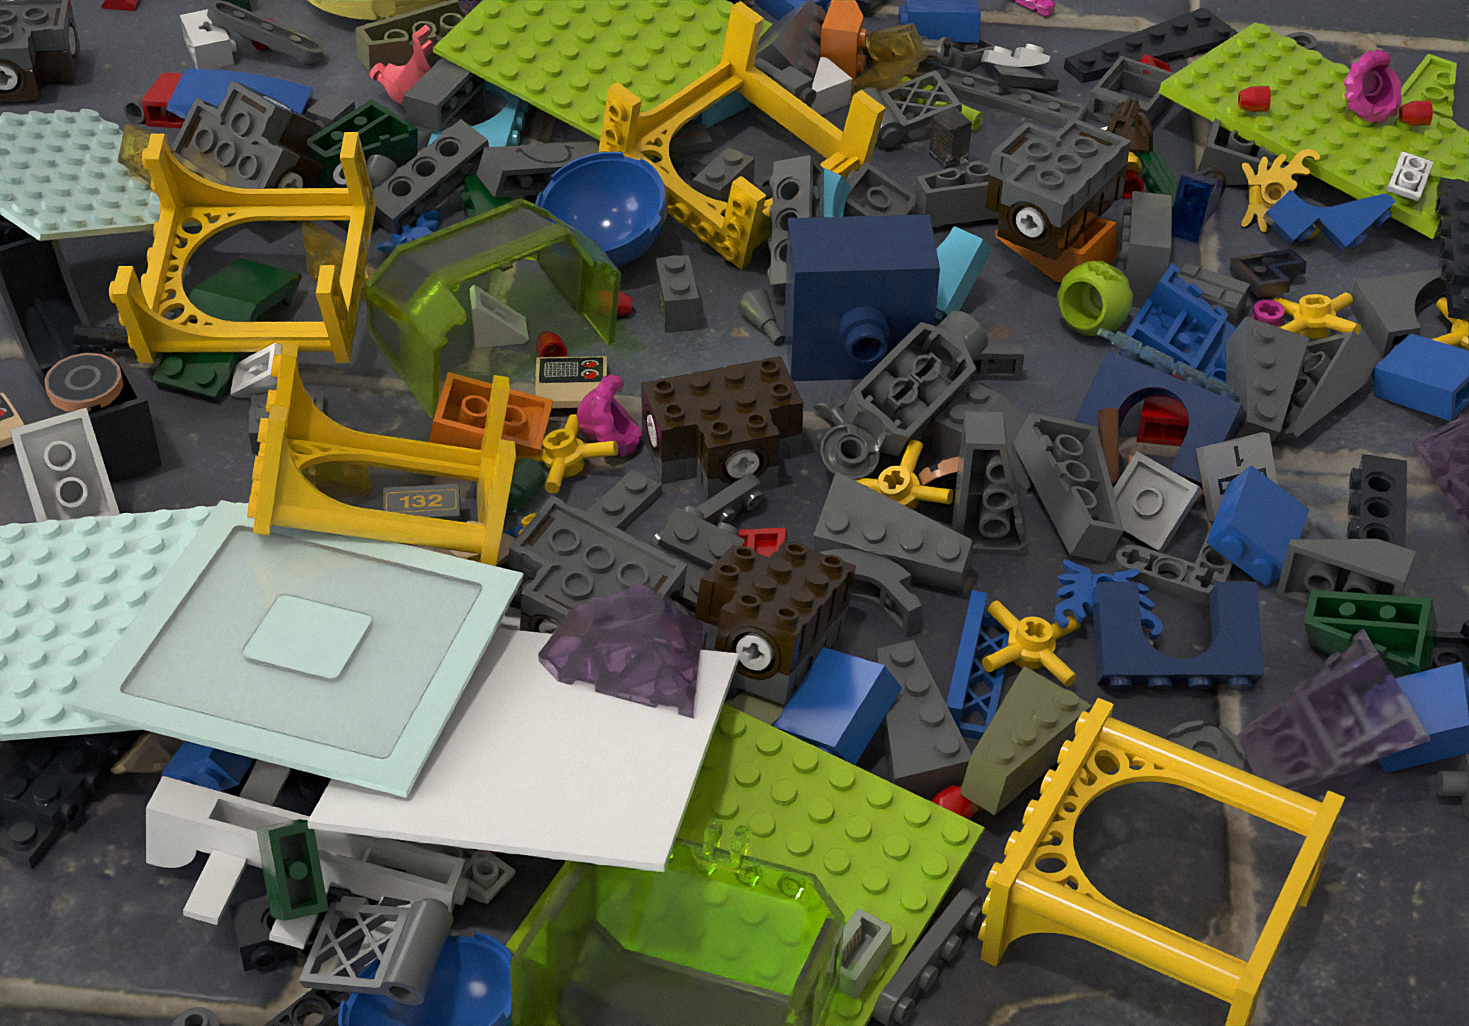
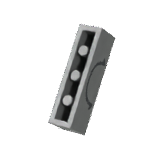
[477,141,599,198]

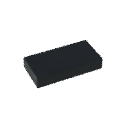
[991,65,1059,91]

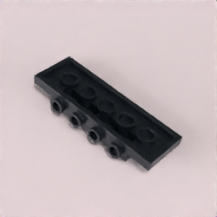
[1435,177,1469,321]
[0,730,145,869]

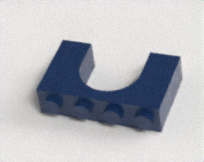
[1074,350,1245,489]
[1092,582,1264,690]

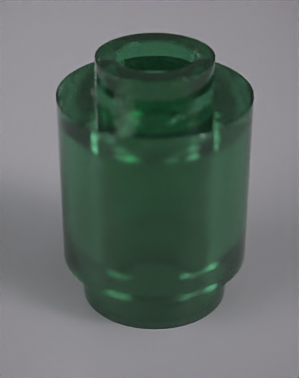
[506,458,546,512]

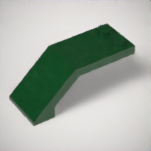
[152,258,302,403]

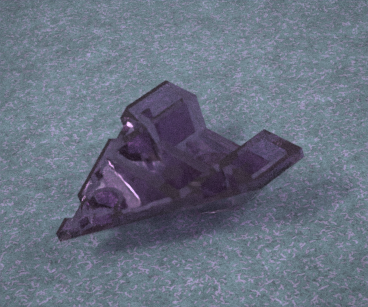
[538,583,703,719]

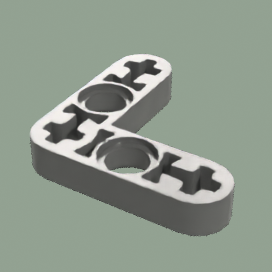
[1114,524,1235,606]

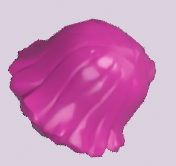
[1344,49,1402,123]
[577,374,642,456]

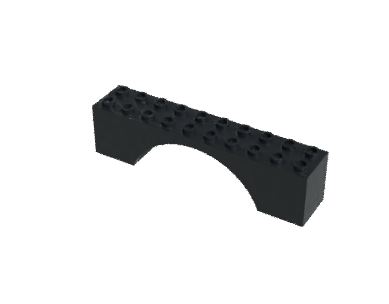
[0,214,162,483]

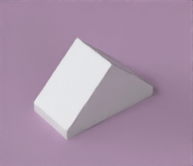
[811,57,852,116]
[469,285,529,348]
[230,343,283,398]

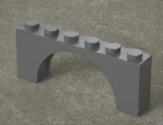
[1348,268,1447,358]

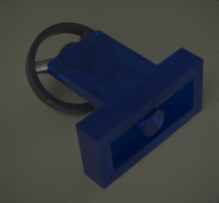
[1171,167,1226,243]

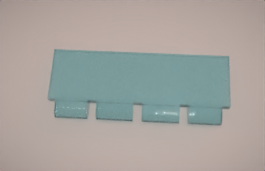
[1097,328,1235,395]

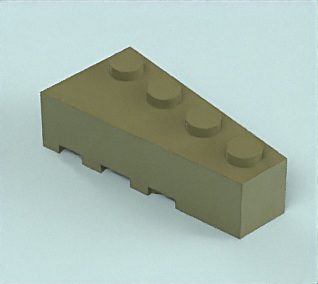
[356,0,475,72]
[960,666,1092,815]

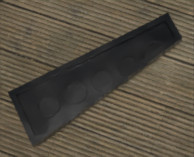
[1064,7,1238,83]

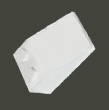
[10,408,120,522]

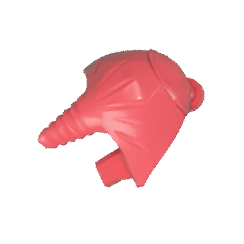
[369,25,434,105]

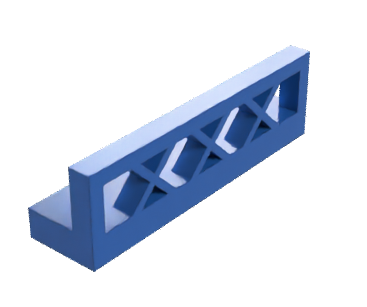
[946,590,1010,740]

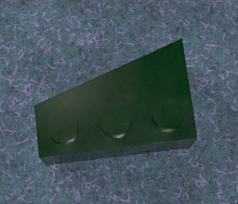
[303,99,418,187]
[1304,590,1438,679]

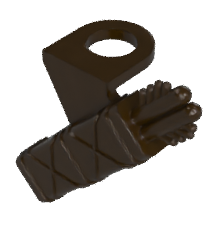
[1106,97,1153,153]

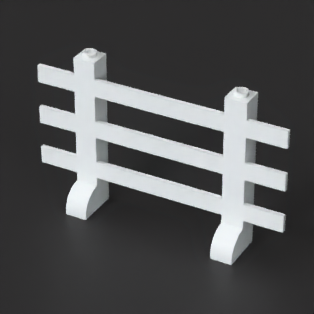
[146,607,521,967]

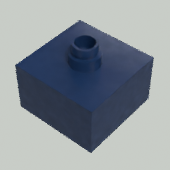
[784,214,940,381]

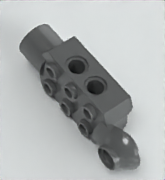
[820,311,988,480]

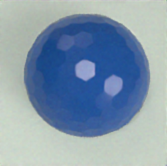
[535,152,668,271]
[338,931,524,1026]

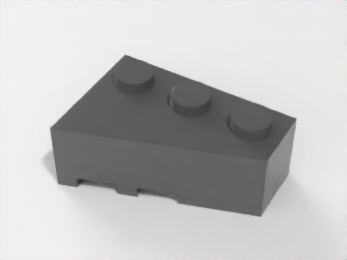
[402,58,486,132]

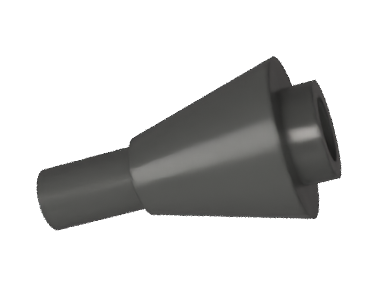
[738,289,786,345]

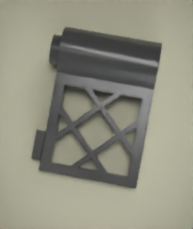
[862,70,962,148]
[299,896,454,1005]

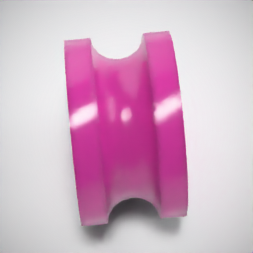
[1251,300,1285,328]

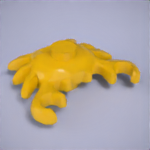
[1241,149,1320,240]

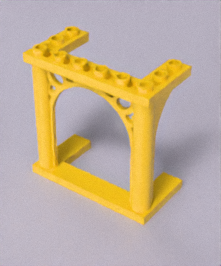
[598,1,886,270]
[109,132,376,363]
[247,343,516,566]
[978,698,1345,1026]

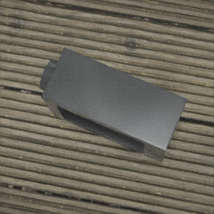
[1087,56,1175,126]

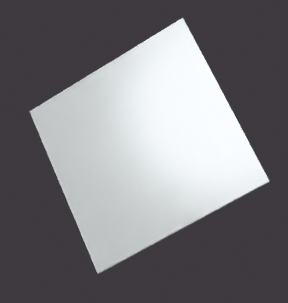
[308,628,739,872]

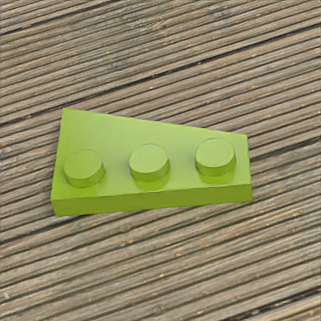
[1401,54,1457,120]

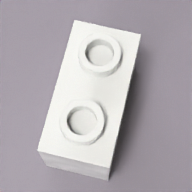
[180,9,237,69]

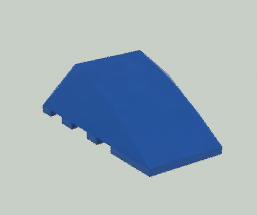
[166,68,314,119]
[1116,263,1236,393]

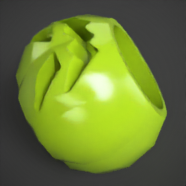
[1057,260,1133,337]

